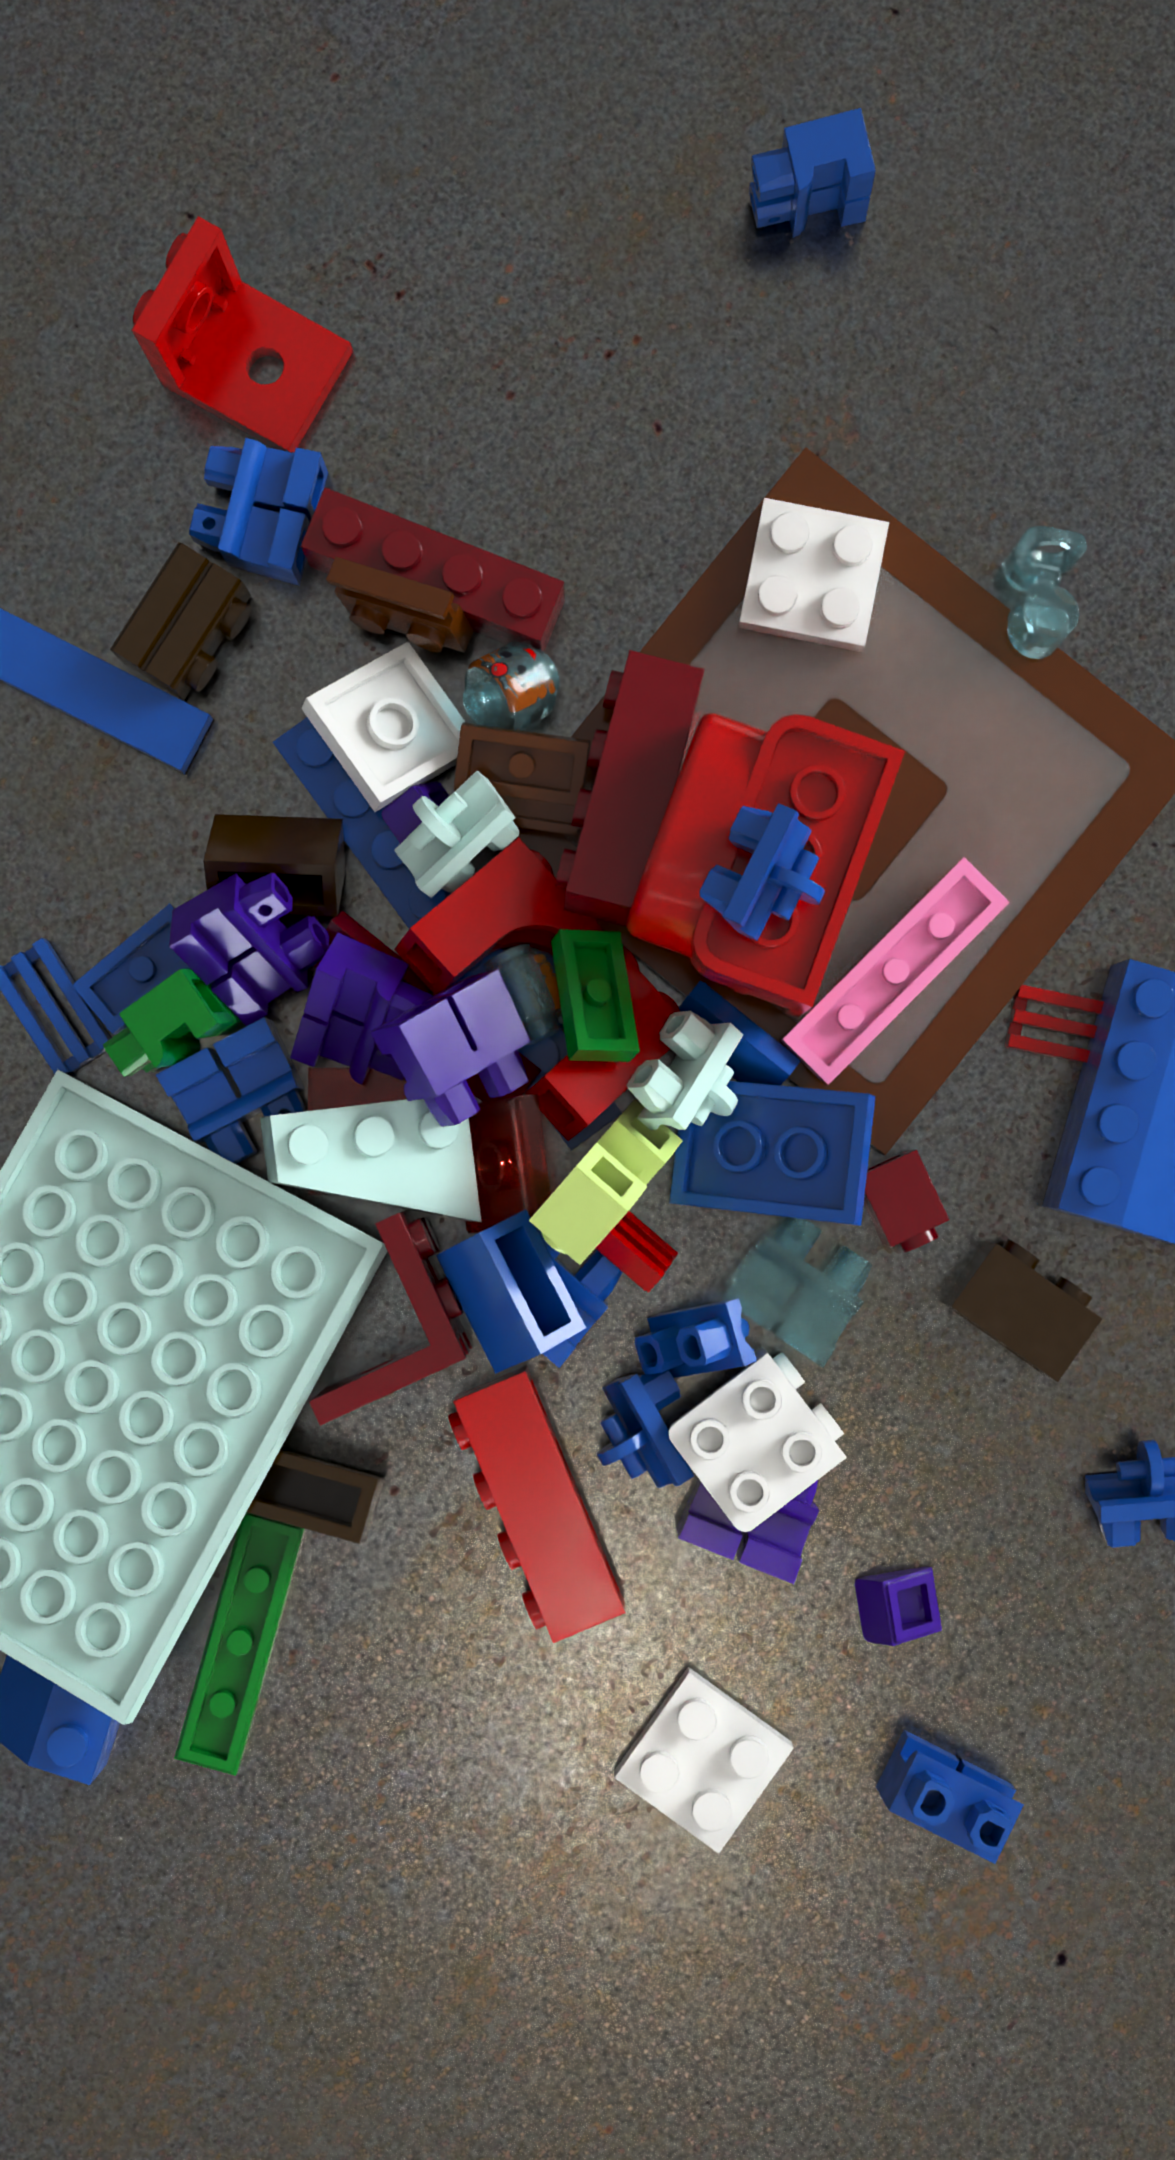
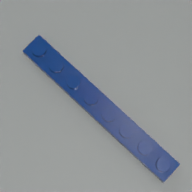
[272,717,622,1151]

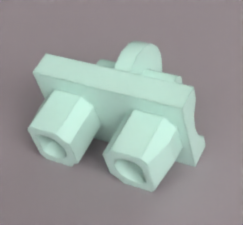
[394,771,519,898]
[627,1011,744,1130]

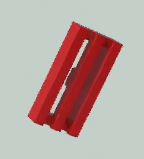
[1004,985,1104,1063]
[596,1211,678,1292]

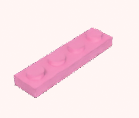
[780,857,1010,1086]

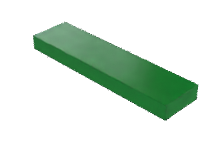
[174,1512,306,1776]

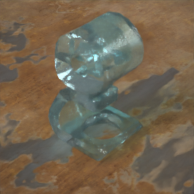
[1000,526,1087,659]

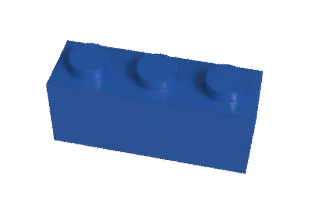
[0,1655,120,1785]

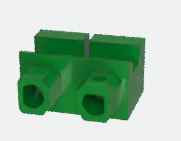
[103,969,245,1077]

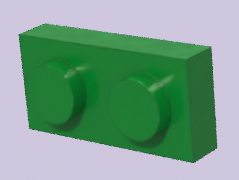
[551,929,640,1062]

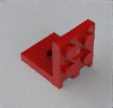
[132,216,353,453]

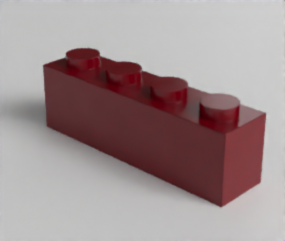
[301,487,565,658]
[555,650,705,926]

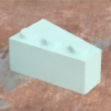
[260,1099,481,1222]

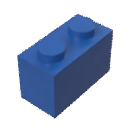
[436,1209,586,1374]

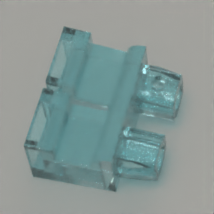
[718,1217,872,1368]

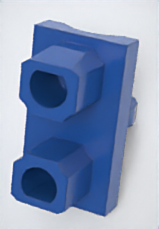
[699,803,825,941]
[635,1298,757,1378]
[596,1370,694,1488]
[1085,1440,1175,1548]

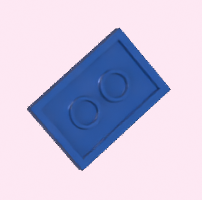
[669,1081,876,1226]

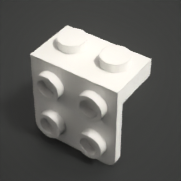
[668,1347,847,1532]

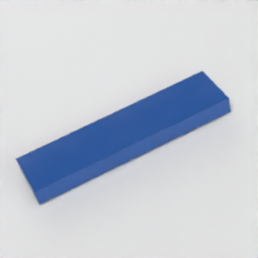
[0,608,213,774]

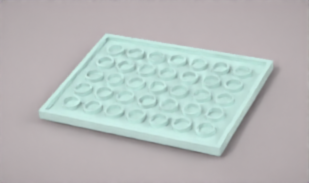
[0,1070,387,1725]

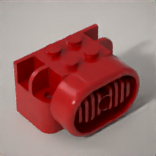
[626,712,905,1018]

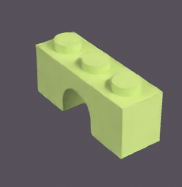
[529,1099,683,1265]

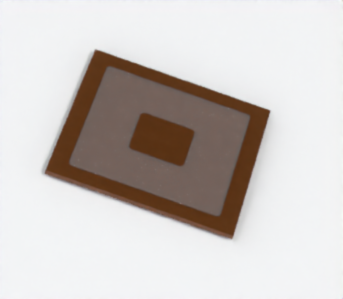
[514,447,1175,1156]

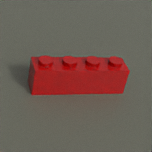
[448,1365,625,1643]

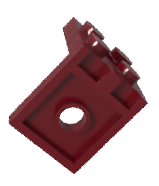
[309,1210,473,1426]

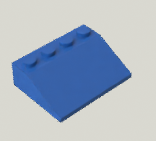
[1042,959,1175,1245]

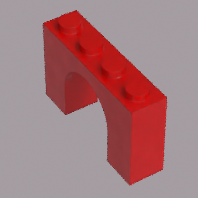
[394,837,680,1141]

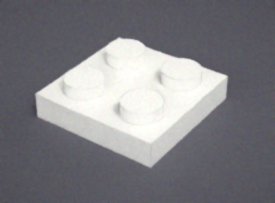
[738,498,889,652]
[301,642,465,812]
[614,1667,794,1853]

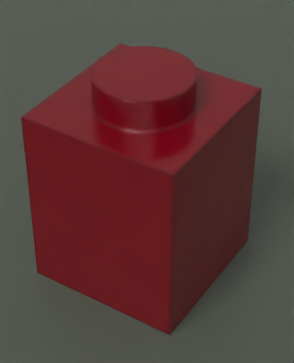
[864,1149,950,1252]

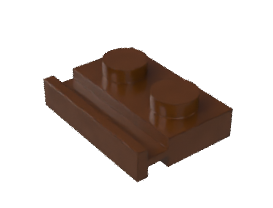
[326,557,474,653]
[453,722,590,836]

